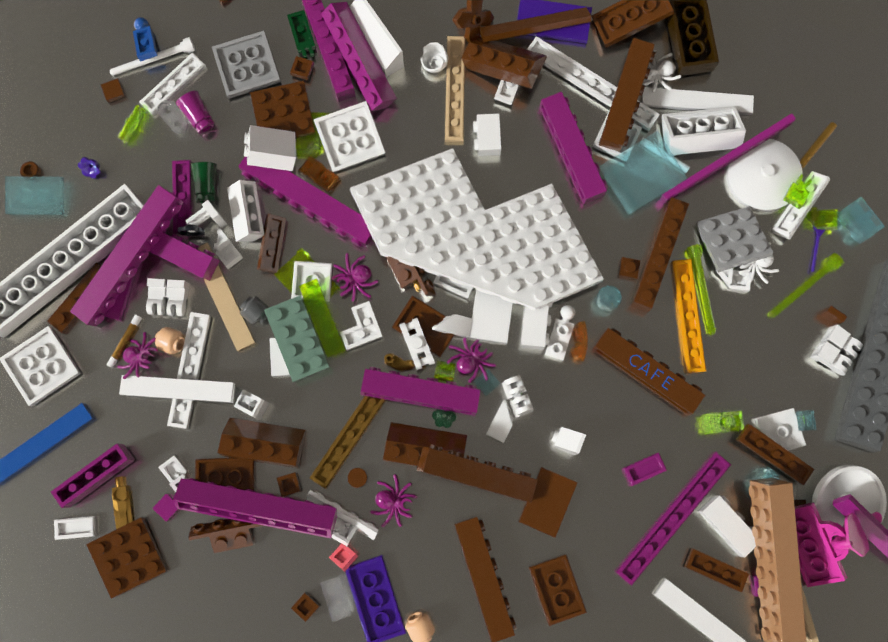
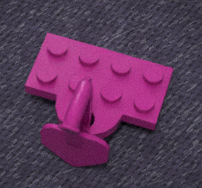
[795,502,882,587]

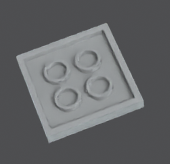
[212,31,281,99]
[696,206,773,272]

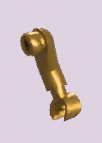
[384,353,426,371]

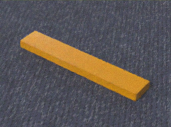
[671,259,706,374]

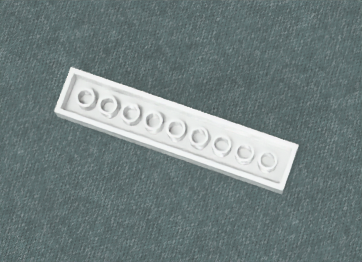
[0,184,144,338]

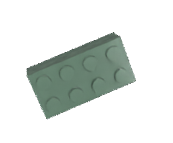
[264,295,331,383]

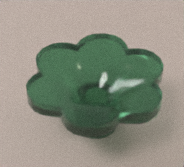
[432,409,456,428]

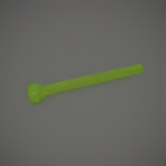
[687,244,716,335]
[769,253,844,318]

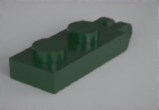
[287,10,316,59]

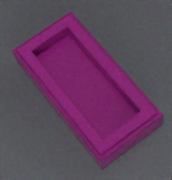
[622,452,667,486]

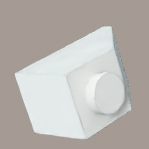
[551,427,586,455]

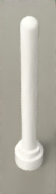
[110,37,196,76]

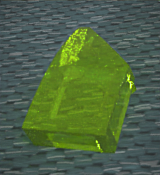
[805,207,838,230]

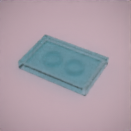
[5,176,64,215]

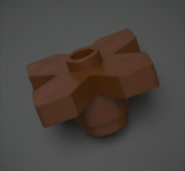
[452,0,494,43]

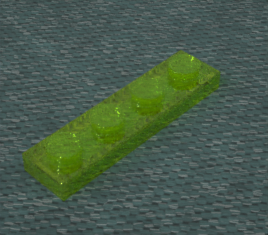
[299,279,346,357]

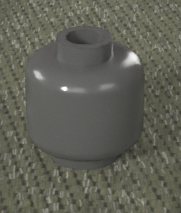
[239,296,268,324]

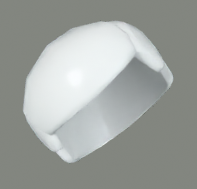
[420,42,449,73]

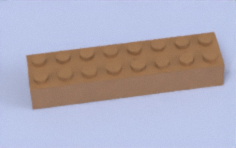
[749,478,806,642]

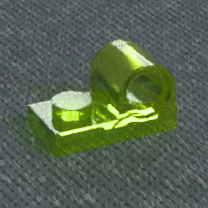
[700,411,744,435]

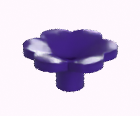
[78,157,101,178]

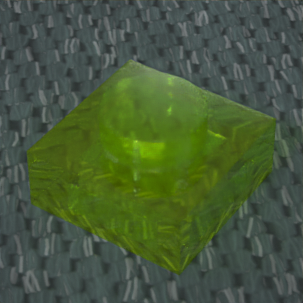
[434,360,456,382]

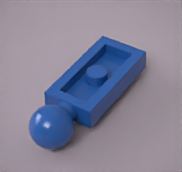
[133,17,158,62]

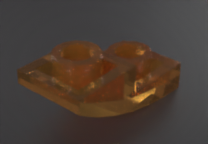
[298,156,341,194]
[571,321,588,364]

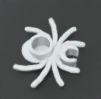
[643,50,682,92]
[738,242,779,284]

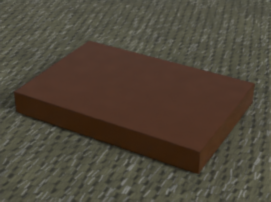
[392,295,455,358]
[195,458,255,491]
[518,467,577,538]
[529,554,587,626]

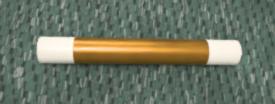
[107,315,142,368]

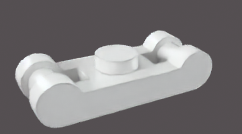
[399,318,435,370]

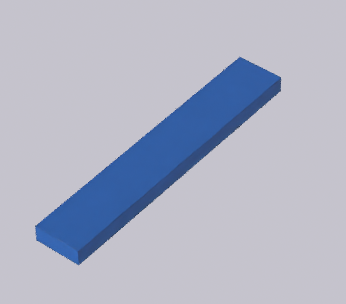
[0,403,94,484]

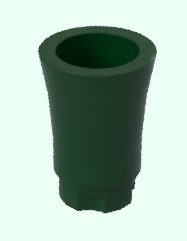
[191,162,217,203]

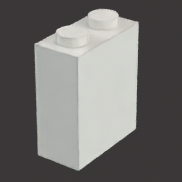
[244,125,296,171]

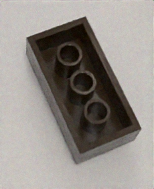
[666,0,719,76]

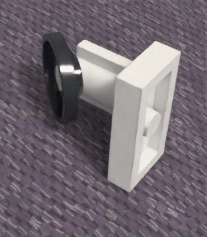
[177,200,228,237]

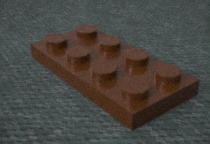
[591,0,674,48]

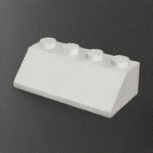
[350,0,404,78]
[662,107,746,156]

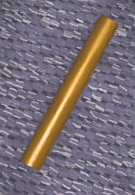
[800,122,837,168]

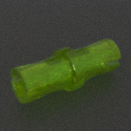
[117,105,146,143]

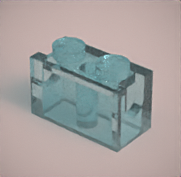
[836,197,885,244]

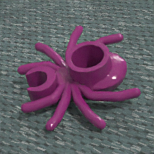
[331,253,379,302]
[117,332,158,379]
[447,337,496,383]
[370,474,417,527]

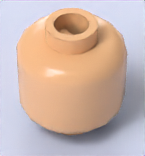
[155,327,185,354]
[405,612,435,642]

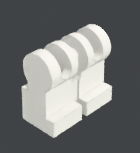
[146,278,190,317]
[810,325,863,376]
[501,375,534,418]

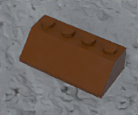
[461,37,547,89]
[217,418,306,469]
[383,422,467,466]

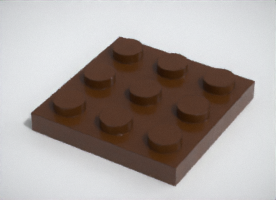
[250,81,316,139]
[86,517,168,599]

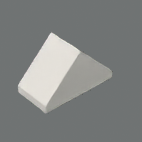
[234,389,269,420]

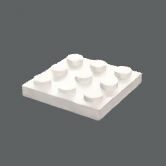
[314,101,386,173]
[0,326,81,407]

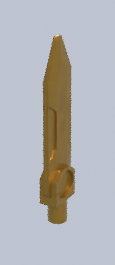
[112,476,133,529]

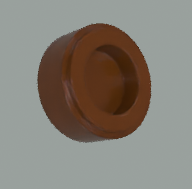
[20,161,41,181]
[348,468,368,488]

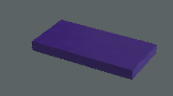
[517,0,592,44]
[345,555,407,642]

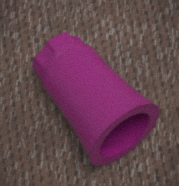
[176,90,214,134]

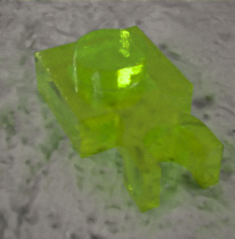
[783,174,812,209]

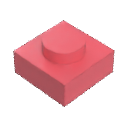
[329,543,358,572]

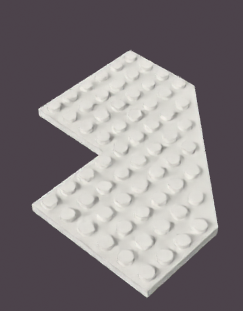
[350,148,604,311]

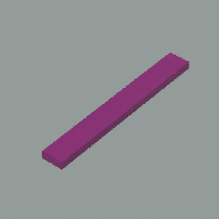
[660,113,796,204]
[615,452,731,586]

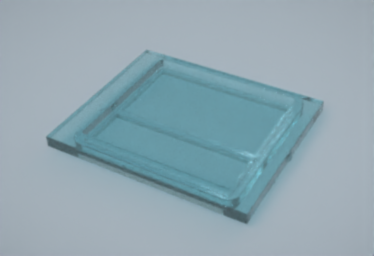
[599,131,687,215]

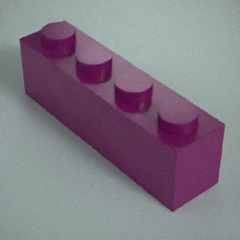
[149,230,220,281]
[51,443,135,508]

